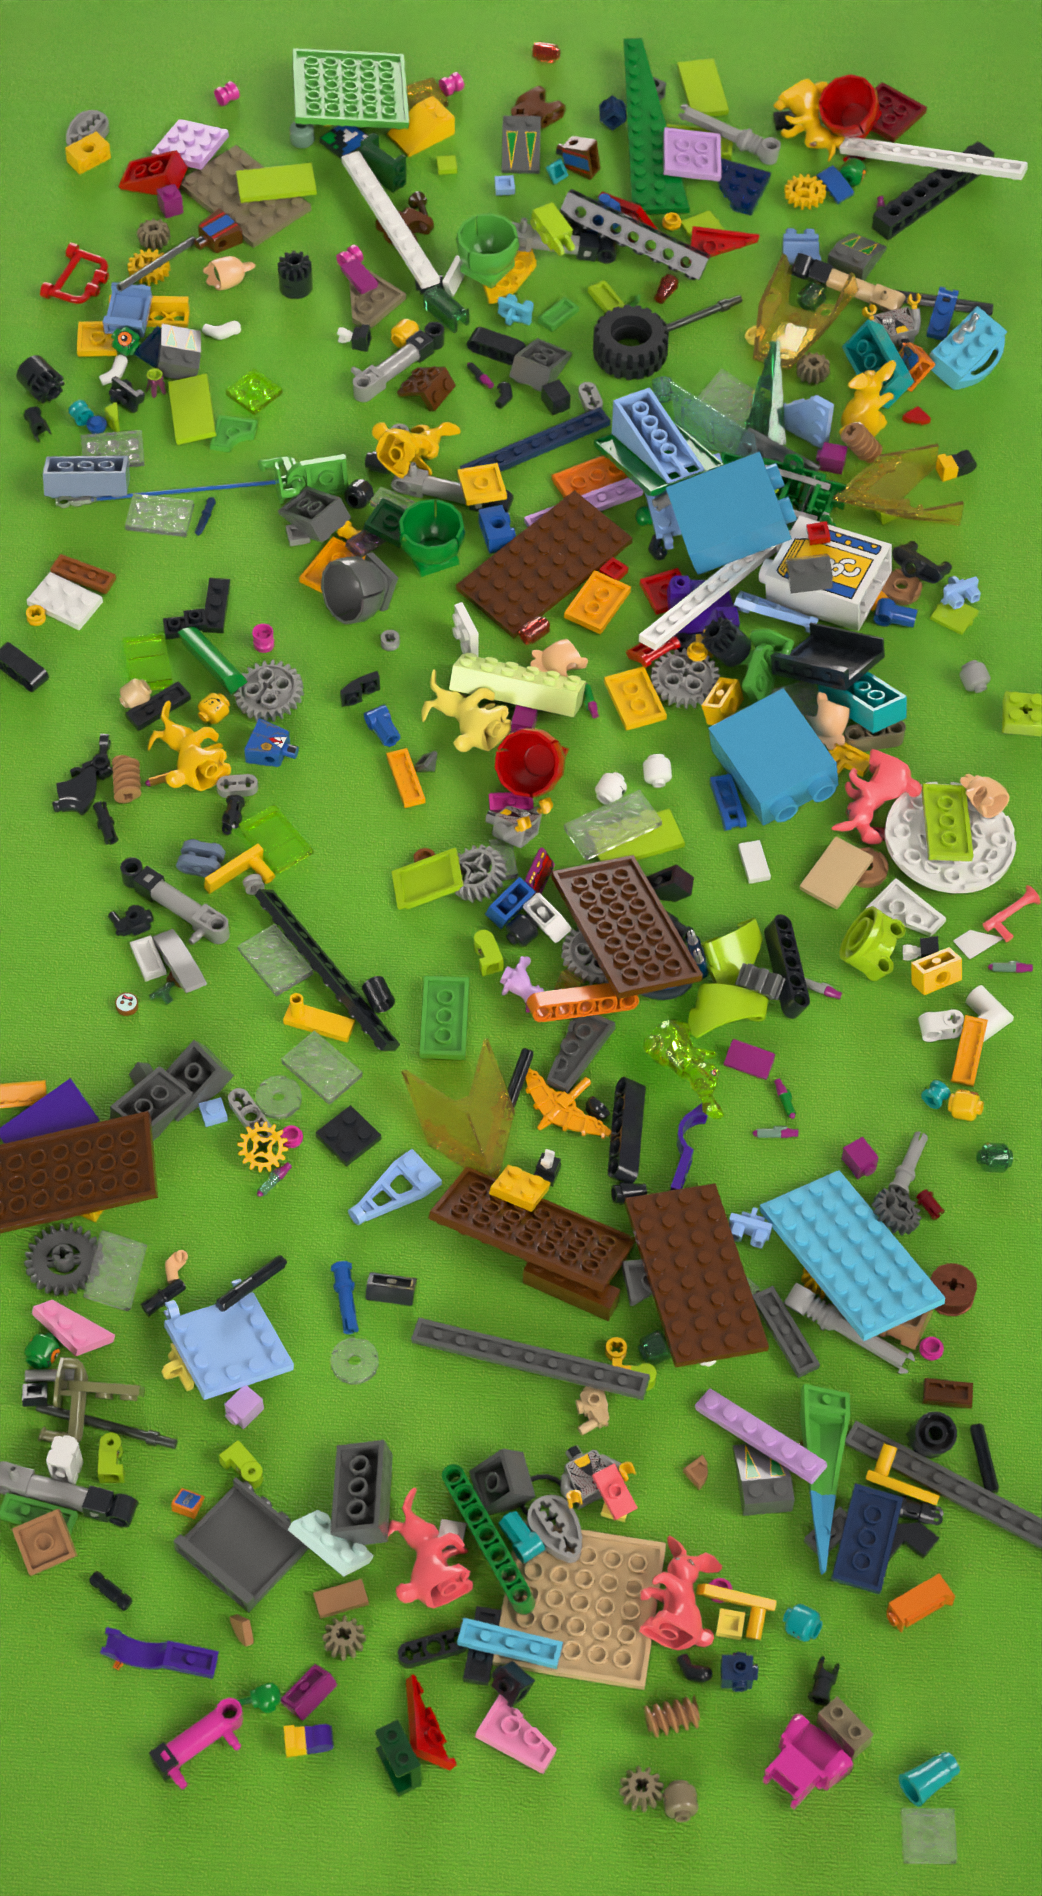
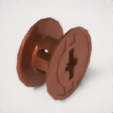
[930,1263,977,1316]

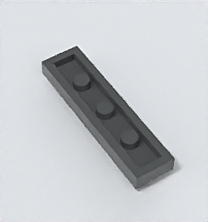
[752,1286,820,1378]

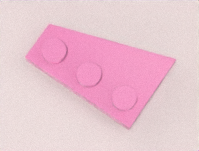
[32,1300,115,1356]
[475,1694,556,1774]

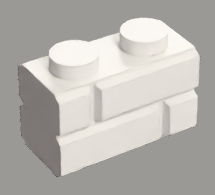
[523,893,572,943]
[46,1435,83,1485]

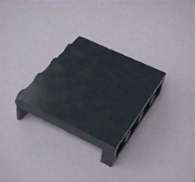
[771,622,885,691]

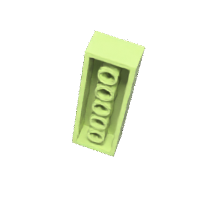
[449,653,586,717]

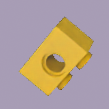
[65,131,111,175]
[702,677,744,725]
[911,947,962,995]

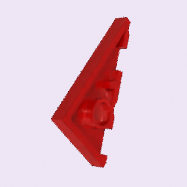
[598,191,658,230]
[689,226,759,263]
[406,1674,456,1770]

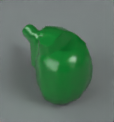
[635,506,653,526]
[237,1683,281,1713]

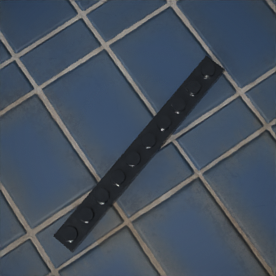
[255,889,400,1051]

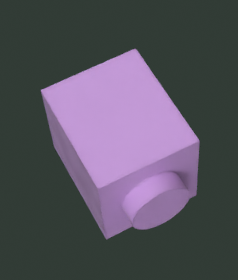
[225,1386,264,1429]

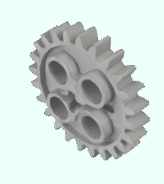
[651,648,720,709]
[234,660,304,722]
[561,926,609,985]

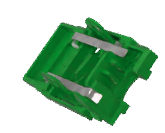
[720,451,851,530]

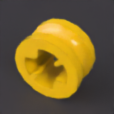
[26,605,46,626]
[605,1337,627,1361]

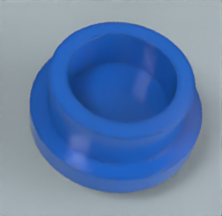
[86,416,107,435]

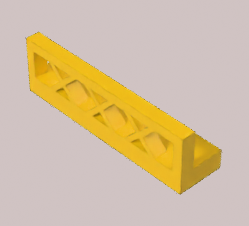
[109,295,190,328]

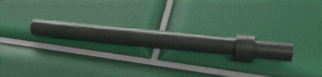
[637,295,743,344]
[36,1404,178,1449]

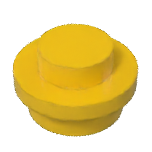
[662,212,681,230]
[687,642,708,661]

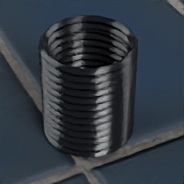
[362,976,395,1013]

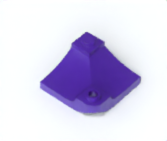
[667,576,740,636]

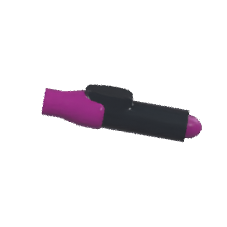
[467,362,494,389]

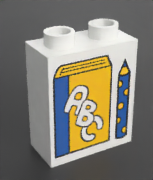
[759,516,892,631]

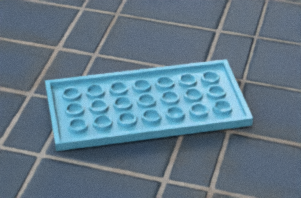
[759,1170,945,1341]

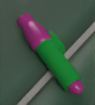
[584,683,599,718]
[774,1079,796,1119]

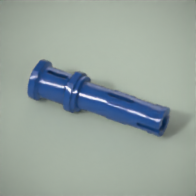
[331,1261,359,1334]

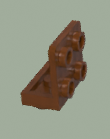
[397,366,456,411]

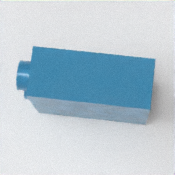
[666,452,797,575]
[708,688,838,826]

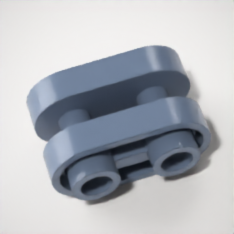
[176,839,226,877]

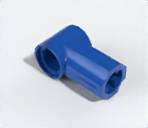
[874,598,917,628]
[364,705,400,747]

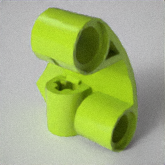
[701,918,763,987]
[686,983,768,1039]

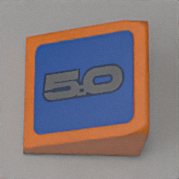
[171,1488,205,1519]

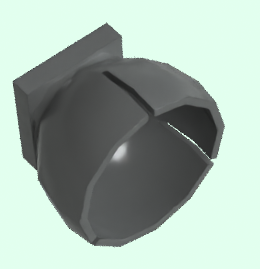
[321,552,398,625]

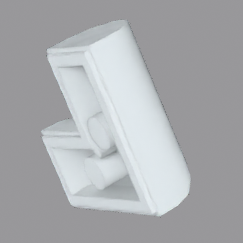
[965,985,1013,1042]

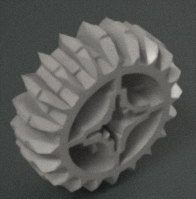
[454,844,507,902]

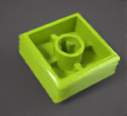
[1002,691,1042,736]

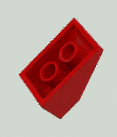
[119,150,188,196]

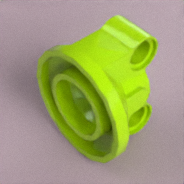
[839,906,906,981]

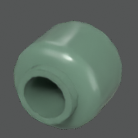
[289,122,314,148]

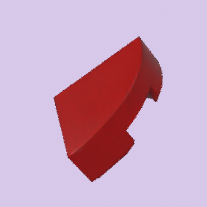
[902,406,931,425]

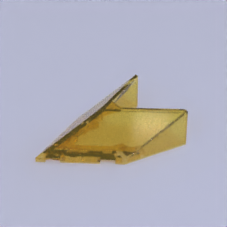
[833,443,964,525]
[401,1039,515,1179]

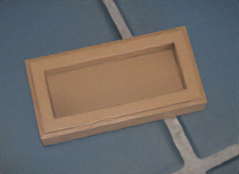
[313,1579,369,1619]

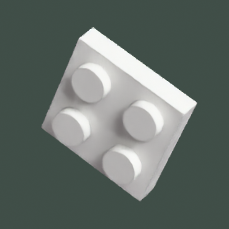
[452,602,478,657]

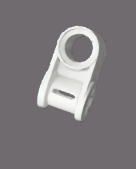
[918,1009,964,1042]

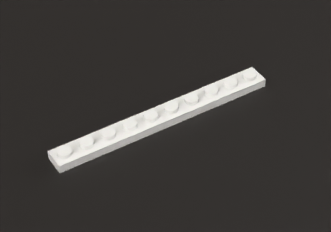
[840,137,1027,180]
[342,151,440,289]
[639,546,776,650]

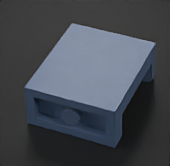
[103,282,152,338]

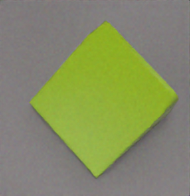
[104,402,120,434]

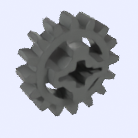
[872,1187,921,1236]

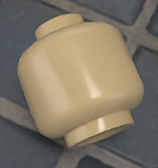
[119,678,152,709]

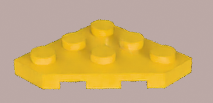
[482,248,536,304]

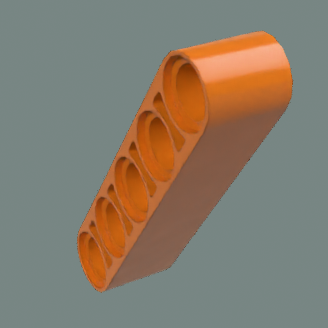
[526,983,639,1022]

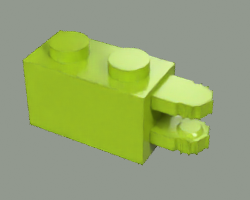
[530,202,575,256]

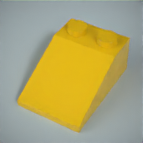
[387,96,455,157]

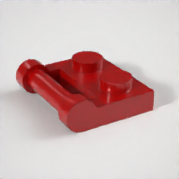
[626,636,681,668]

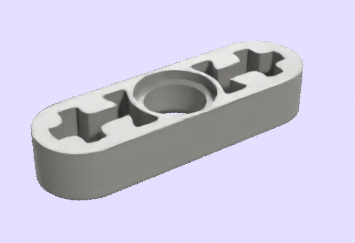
[228,1088,272,1146]

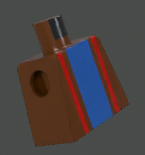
[556,136,601,180]
[194,208,243,253]

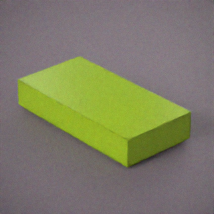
[588,280,625,313]

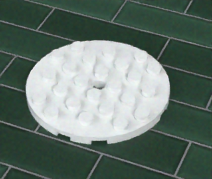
[885,782,1016,893]

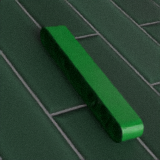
[442,1464,535,1615]

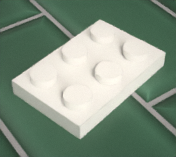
[27,572,103,630]

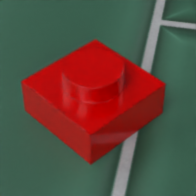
[806,521,831,545]
[599,557,629,581]

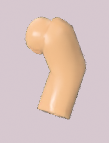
[165,1250,188,1284]

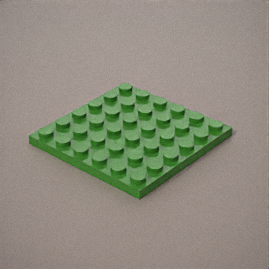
[292,48,409,129]

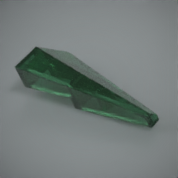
[740,341,786,444]

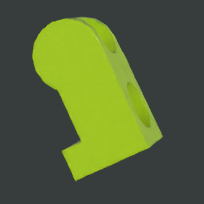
[474,930,504,977]
[98,1433,125,1483]
[219,1440,263,1489]

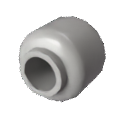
[959,660,991,693]

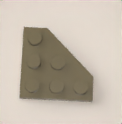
[349,269,406,329]

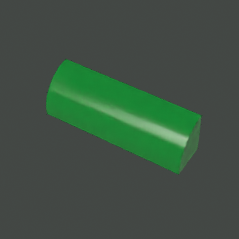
[178,627,248,694]

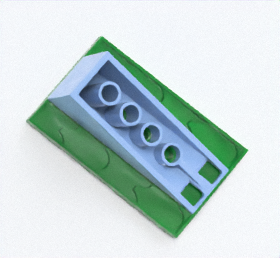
[594,387,724,496]

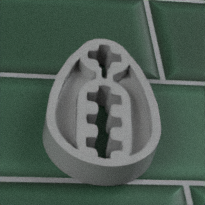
[66,110,109,146]
[527,1495,582,1563]

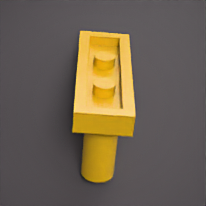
[204,843,276,894]
[283,993,355,1043]
[865,1443,940,1505]
[696,1584,777,1640]

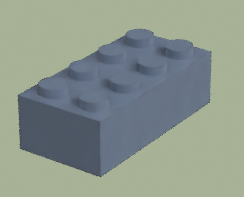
[43,456,130,498]

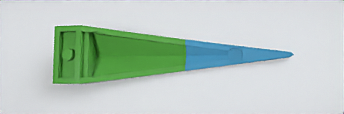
[799,1384,850,1575]

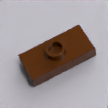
[923,1378,973,1409]

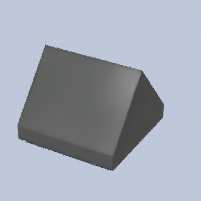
[129,1062,154,1085]

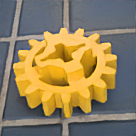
[784,174,826,210]
[127,248,170,286]
[237,1121,288,1172]

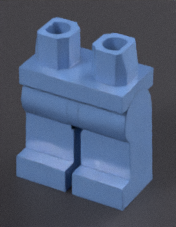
[782,228,821,275]

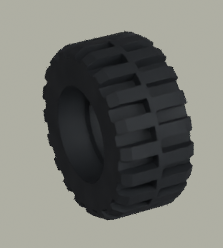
[593,305,669,380]

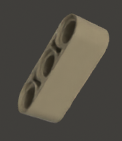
[844,720,906,752]

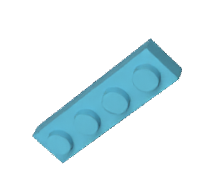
[457,1618,563,1669]

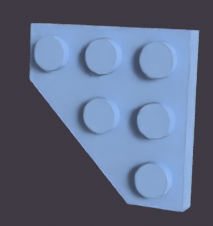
[774,395,834,449]

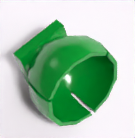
[398,499,465,577]

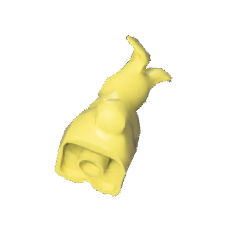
[421,669,511,752]

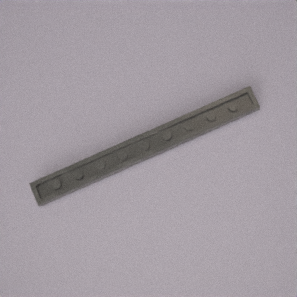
[411,1318,650,1400]
[845,1421,1042,1549]

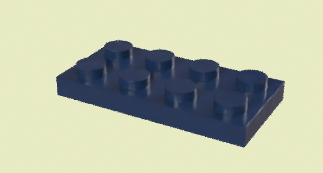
[831,1483,903,1595]

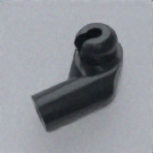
[648,534,667,561]

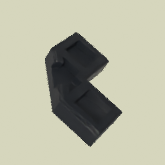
[889,1522,939,1560]

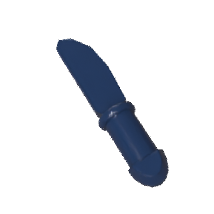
[195,497,216,536]

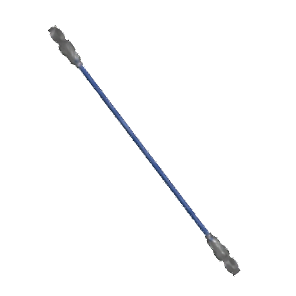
[55,480,275,508]

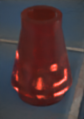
[654,274,679,304]

